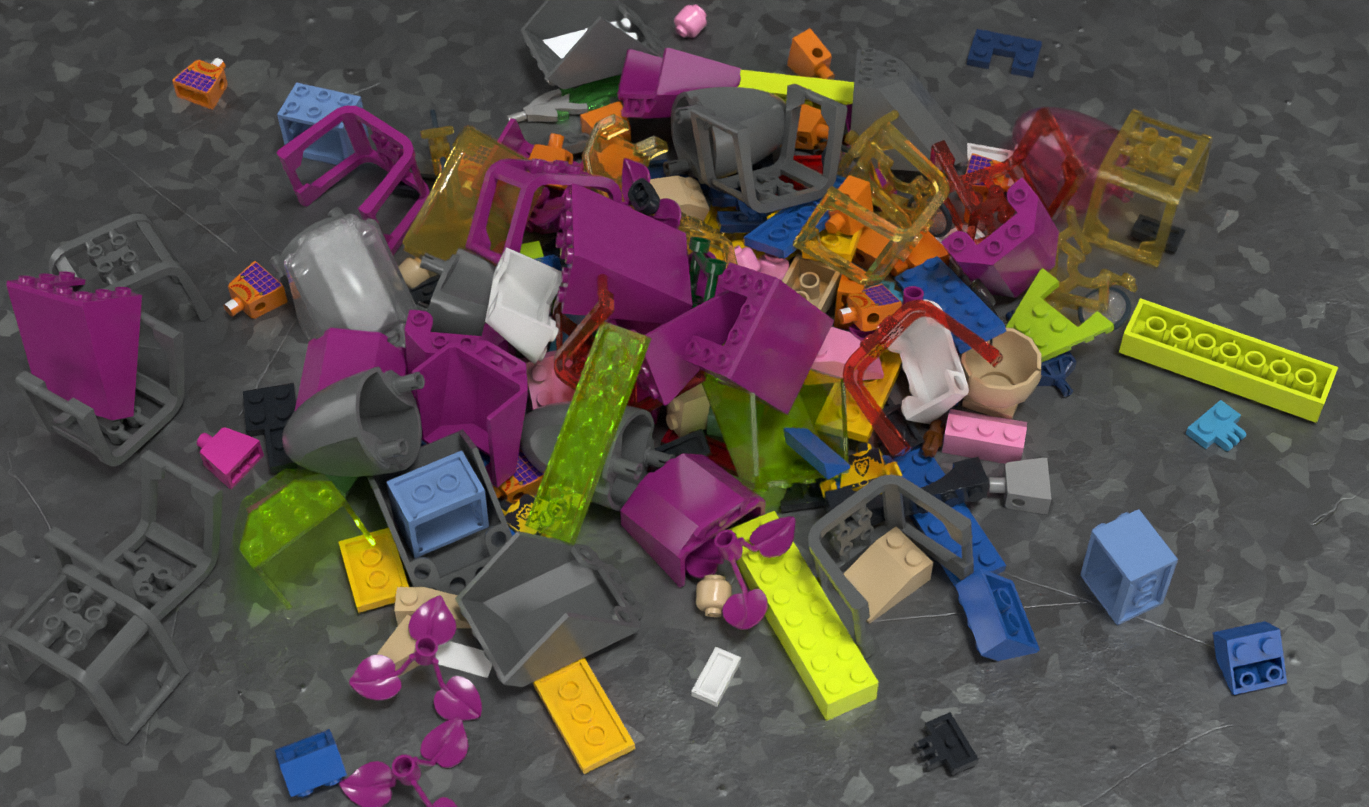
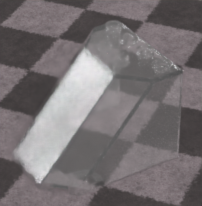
[284,214,418,348]

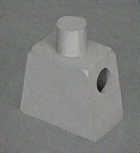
[988,458,1051,514]

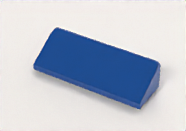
[783,428,850,479]

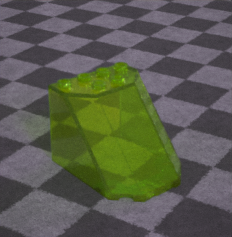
[700,368,849,492]
[233,469,376,610]

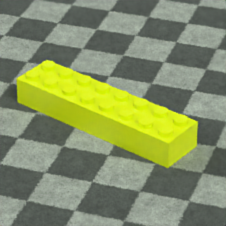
[1119,298,1338,423]
[728,511,879,721]

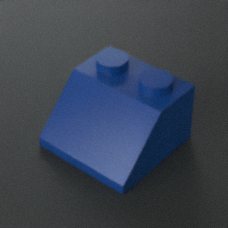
[275,729,347,797]

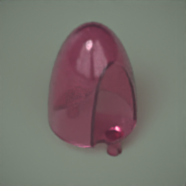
[1012,107,1134,214]

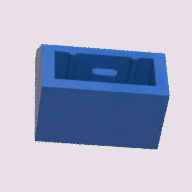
[1213,621,1287,695]

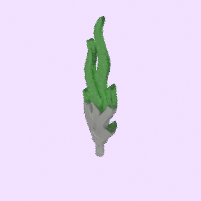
[507,75,622,122]

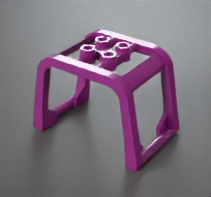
[277,105,432,261]
[466,159,622,264]

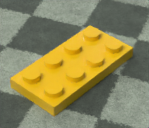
[533,658,635,774]

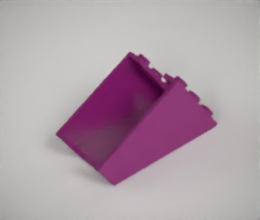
[556,183,692,323]
[598,251,747,406]
[681,262,834,415]
[6,271,142,420]

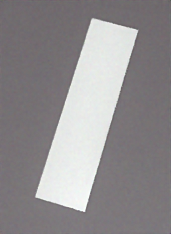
[436,641,493,678]

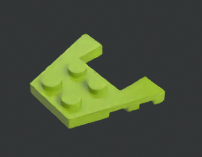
[1005,268,1114,362]

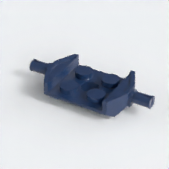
[1005,310,1077,397]

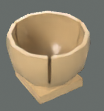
[959,328,1041,419]

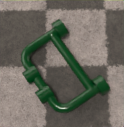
[689,237,727,309]

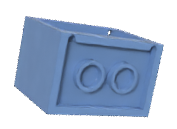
[277,83,368,165]
[386,451,489,558]
[1080,509,1178,625]

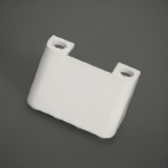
[485,247,564,364]
[877,299,969,424]

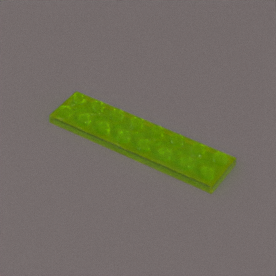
[525,321,651,545]

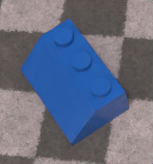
[955,568,1040,661]

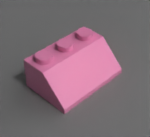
[942,409,1027,464]

